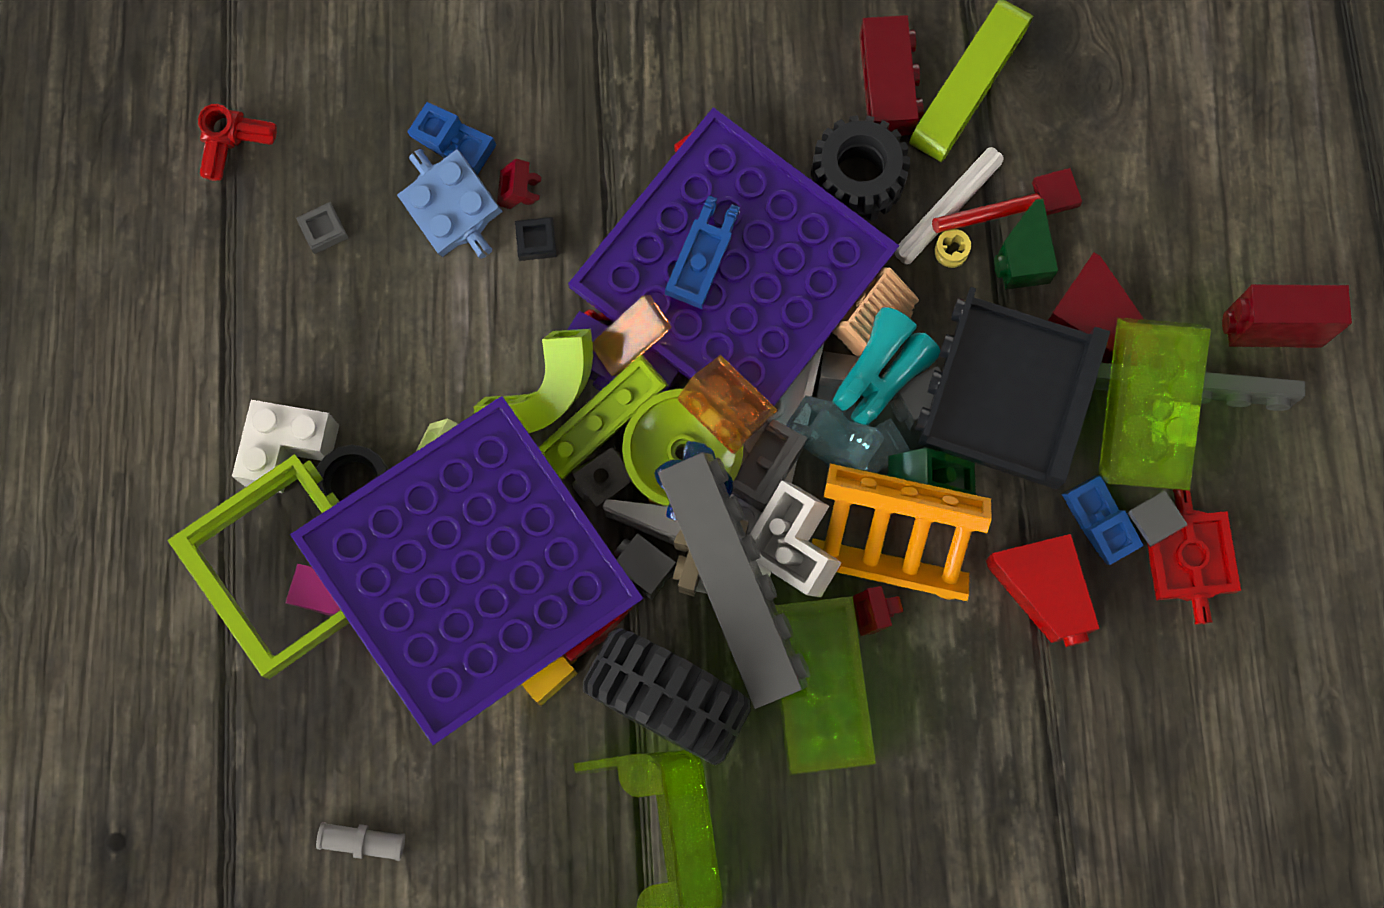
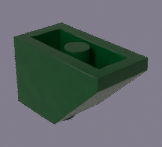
[994,198,1058,290]
[887,448,976,495]

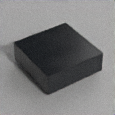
[515,217,557,261]

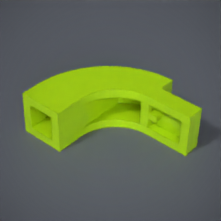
[473,329,593,433]

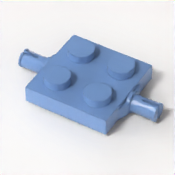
[397,149,503,259]

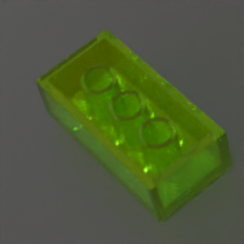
[1099,318,1211,490]
[775,596,876,776]

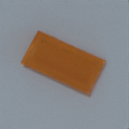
[593,295,672,376]

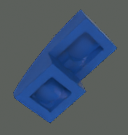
[408,102,497,175]
[1062,475,1144,565]

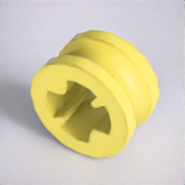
[934,229,971,268]

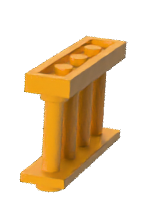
[812,463,992,601]

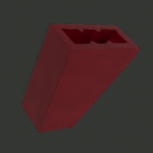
[1047,252,1154,366]

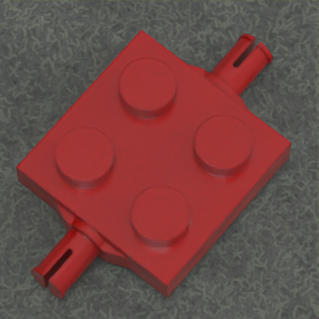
[1147,487,1241,625]

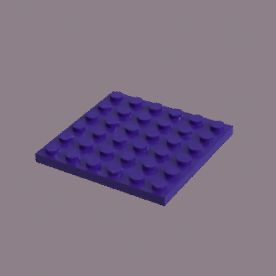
[568,107,899,430]
[290,396,643,746]

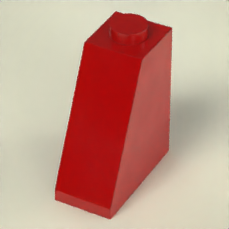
[986,534,1099,647]

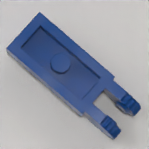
[665,195,740,309]

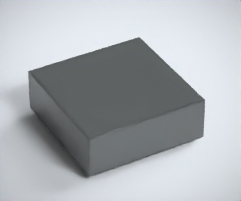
[296,202,349,254]
[1128,490,1188,547]

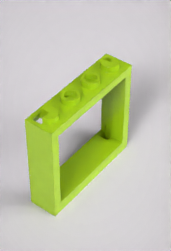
[167,454,350,679]

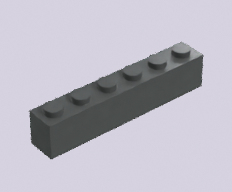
[658,452,810,709]

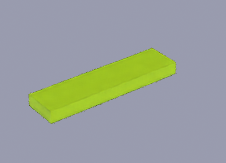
[538,355,669,481]

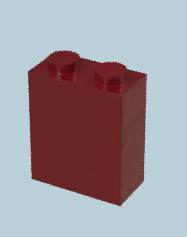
[1222,284,1352,348]

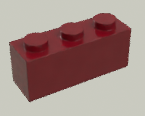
[859,15,924,136]

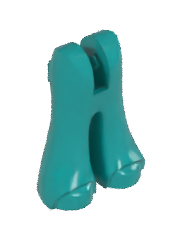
[832,307,941,428]

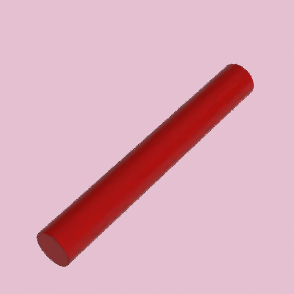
[932,193,1041,233]

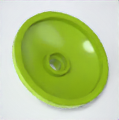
[622,389,743,508]

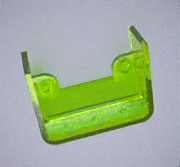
[574,750,723,908]

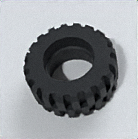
[583,628,751,766]

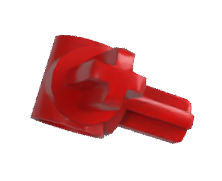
[198,104,277,181]

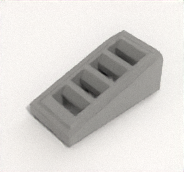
[603,499,681,545]

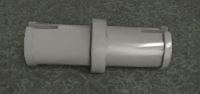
[316,822,405,861]

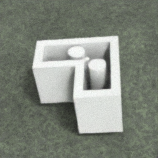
[232,400,339,493]
[749,480,842,597]

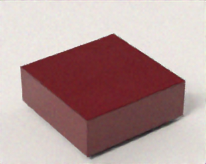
[1032,168,1082,216]

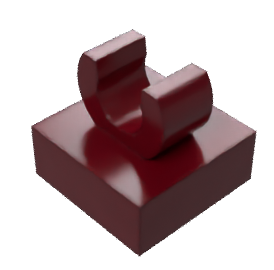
[497,158,542,209]
[851,586,903,637]

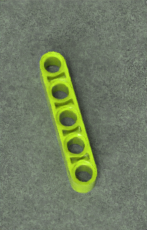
[909,0,1034,162]

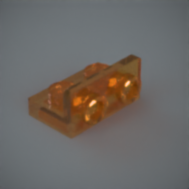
[678,355,778,454]

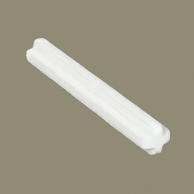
[894,147,1004,265]

